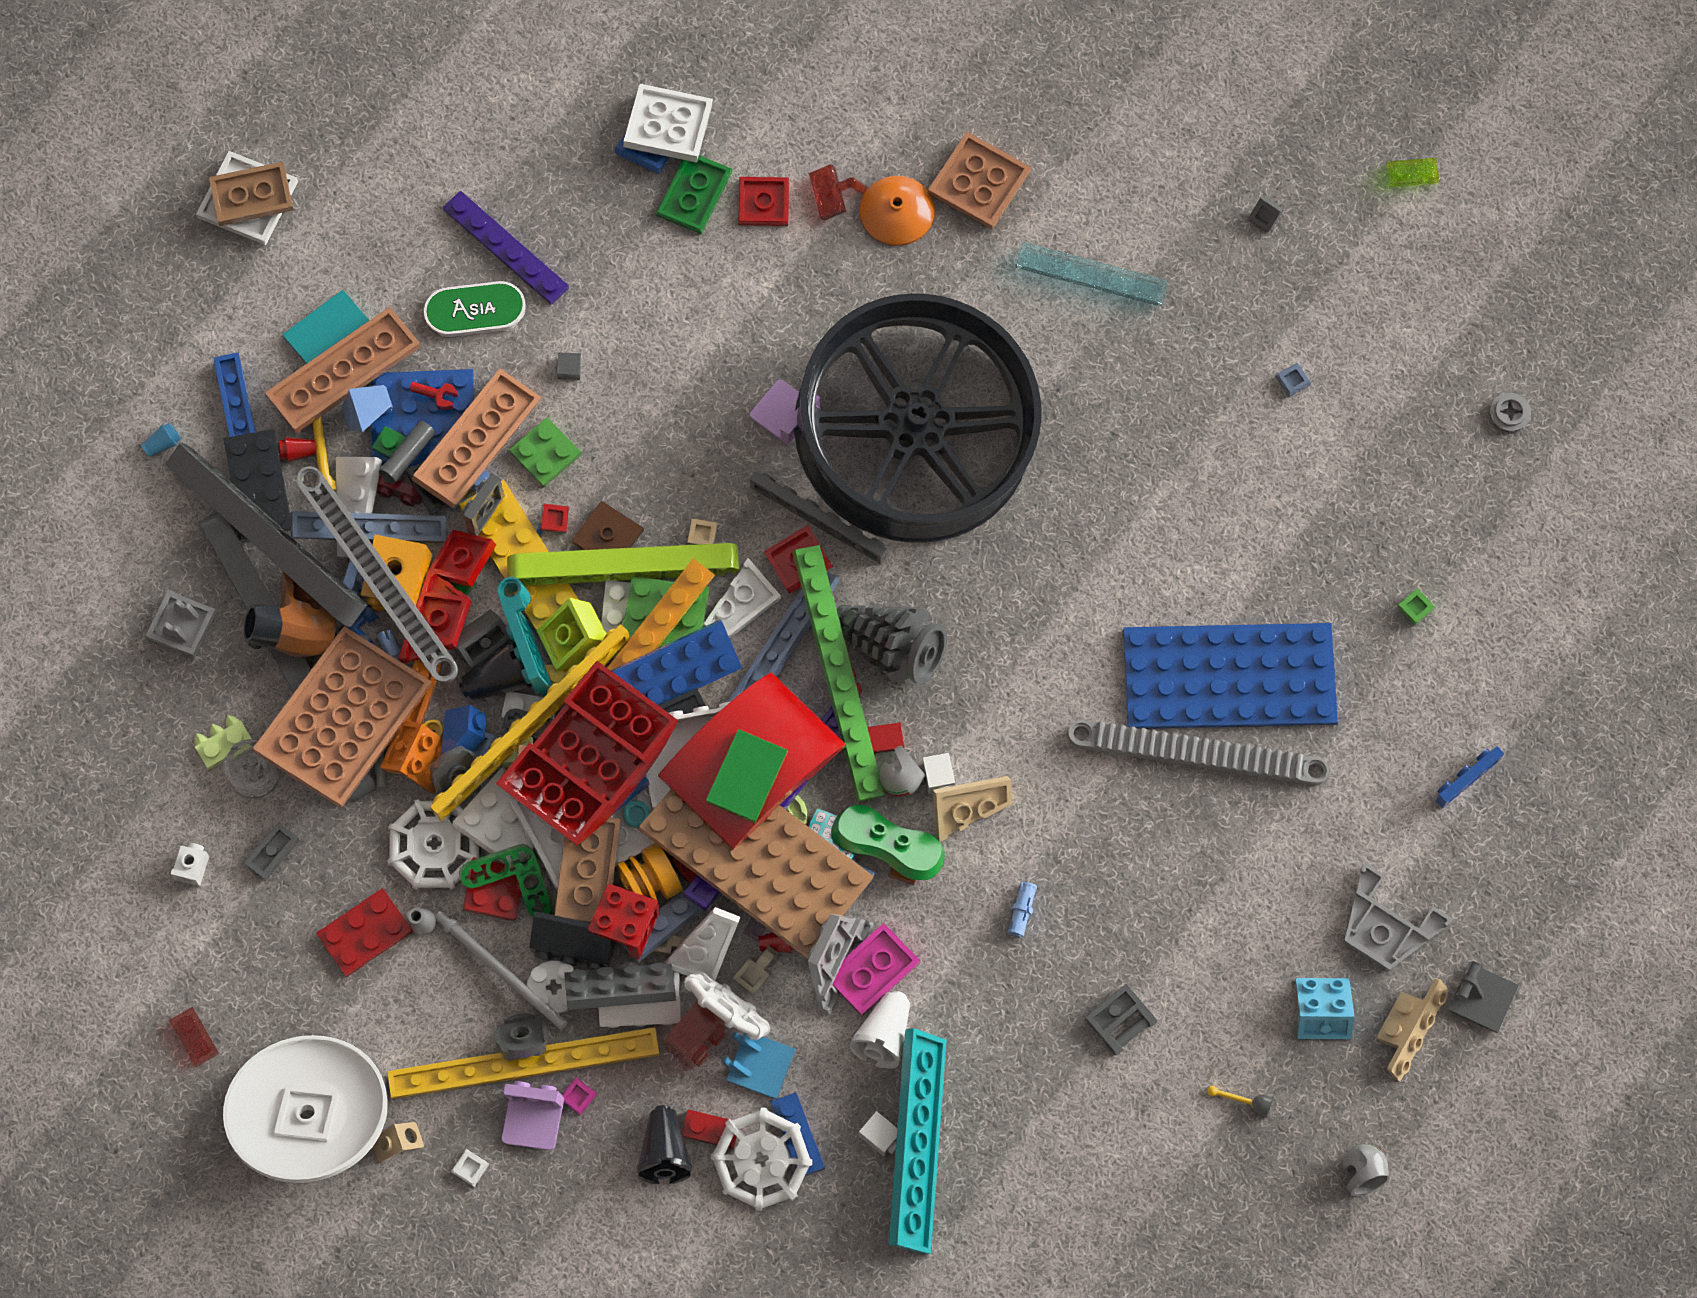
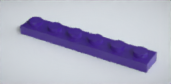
[443,191,569,305]

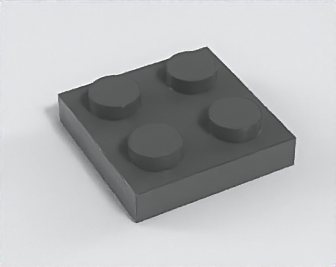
[463,473,505,535]

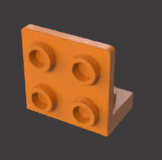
[380,721,443,793]

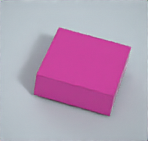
[562,1078,597,1116]

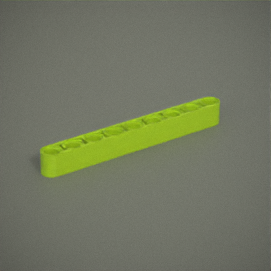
[507,543,740,586]

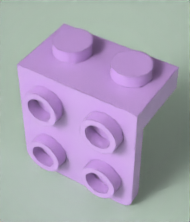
[750,380,821,446]
[502,1081,564,1150]

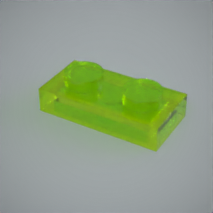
[1386,157,1440,187]

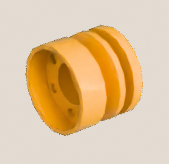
[616,843,683,900]

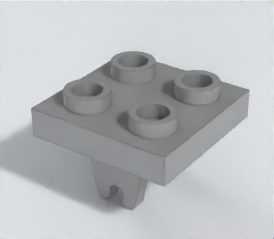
[146,591,216,658]

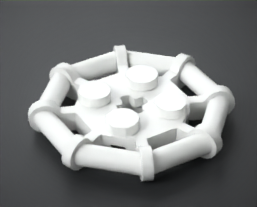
[387,799,480,890]
[684,971,770,1040]
[710,1108,812,1211]

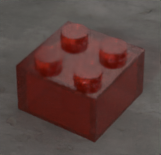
[665,1000,726,1070]

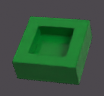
[372,426,406,459]

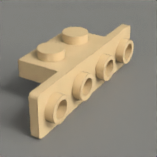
[1376,978,1448,1081]

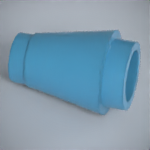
[141,422,181,457]

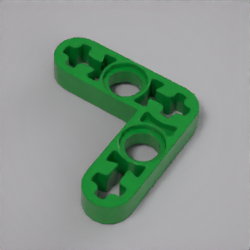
[459,844,551,917]

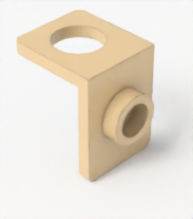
[373,1122,424,1163]

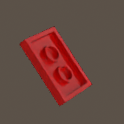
[316,888,413,977]

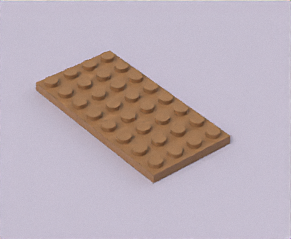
[639,789,874,960]

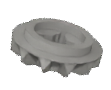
[1489,393,1531,433]

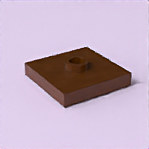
[572,501,644,550]

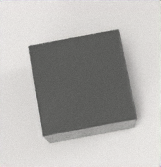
[557,353,582,380]

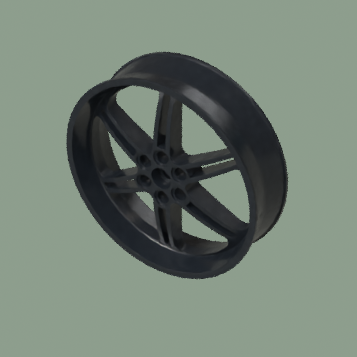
[794,293,1042,543]

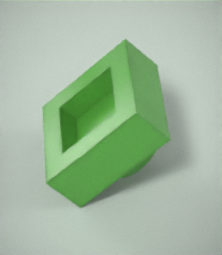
[1397,588,1435,626]

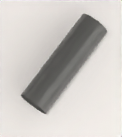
[379,421,435,484]

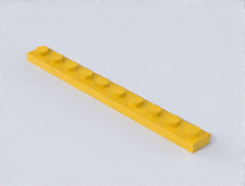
[430,624,630,822]
[387,1027,660,1100]

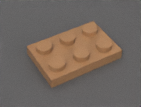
[209,162,294,226]

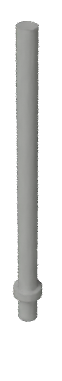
[435,911,567,1030]

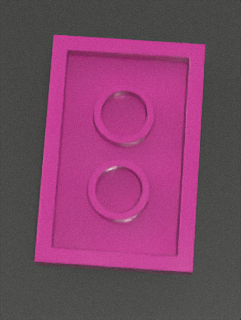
[832,923,920,1017]

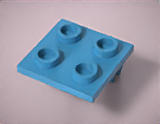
[722,1032,796,1099]

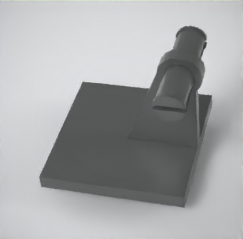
[1448,961,1519,1033]

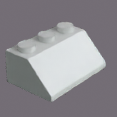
[598,970,681,1028]

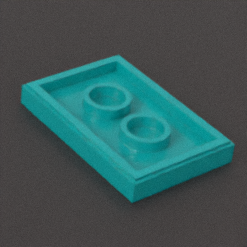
[282,290,370,364]

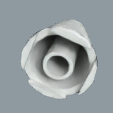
[850,991,910,1069]

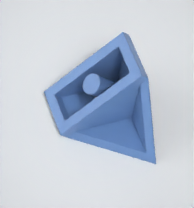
[342,385,393,432]

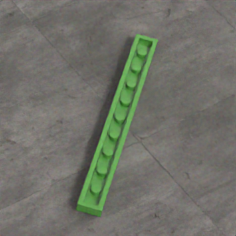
[793,545,885,802]

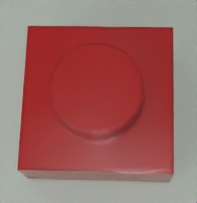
[540,503,569,534]

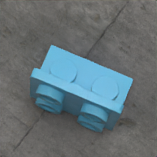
[1296,978,1354,1039]

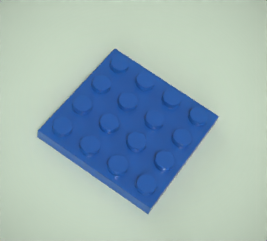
[371,369,474,469]

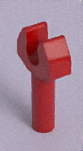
[409,382,458,411]

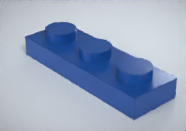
[1436,746,1504,809]
[771,1092,825,1177]

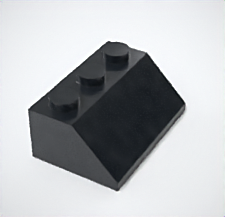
[529,911,616,970]

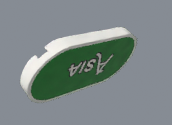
[424,281,526,337]

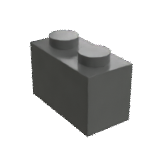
[454,609,510,668]

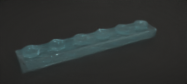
[1016,242,1169,307]

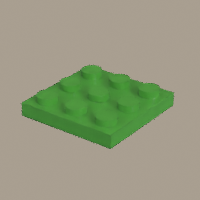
[619,576,709,652]

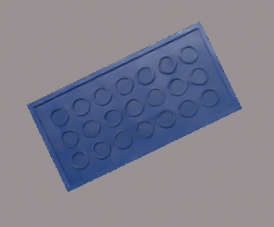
[1123,623,1338,729]

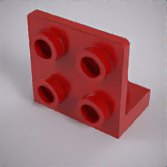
[588,884,660,960]

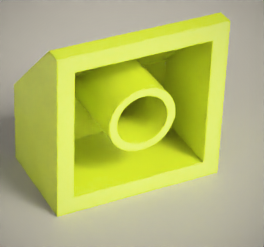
[536,598,606,671]

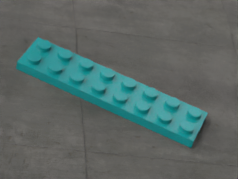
[889,1028,947,1254]

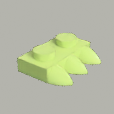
[194,715,254,770]

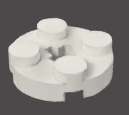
[527,961,573,1014]

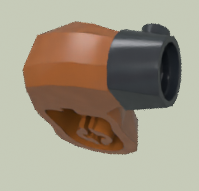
[243,570,337,658]

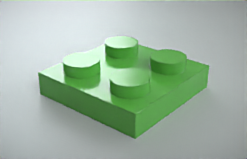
[509,417,582,488]

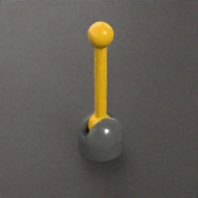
[1207,1086,1273,1118]

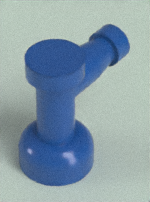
[339,604,378,644]

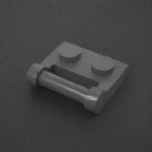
[1085,984,1157,1056]

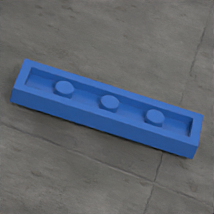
[213,352,256,437]

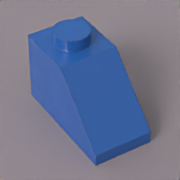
[441,705,486,755]

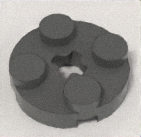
[429,746,478,795]
[494,1013,549,1061]

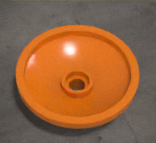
[860,176,935,246]

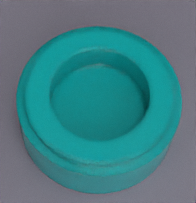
[623,801,650,828]

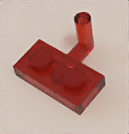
[809,164,867,221]

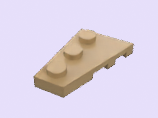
[933,776,1012,842]

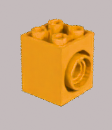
[361,534,433,612]

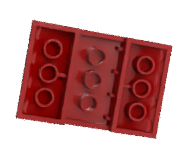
[496,661,678,846]
[658,672,846,850]

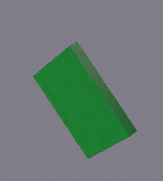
[656,155,733,234]
[706,729,788,824]

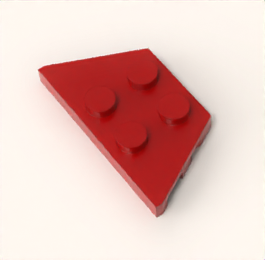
[398,570,472,663]

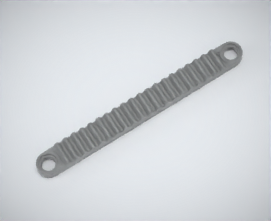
[297,466,458,683]
[1068,720,1329,785]

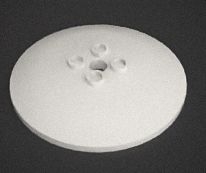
[223,1035,388,1183]

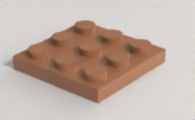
[928,132,1031,230]

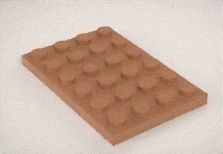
[253,626,432,809]

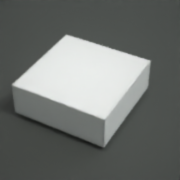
[451,1149,489,1187]

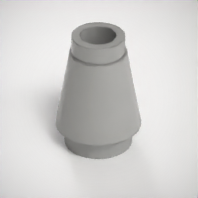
[408,908,436,935]

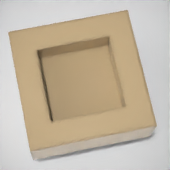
[687,519,718,545]

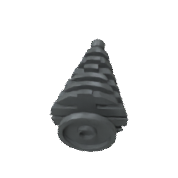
[836,605,947,686]

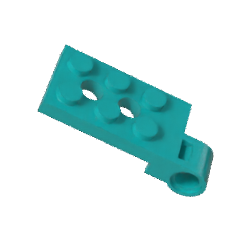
[497,577,552,697]

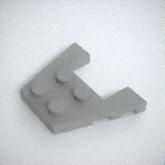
[1343,863,1453,972]
[808,914,874,1016]

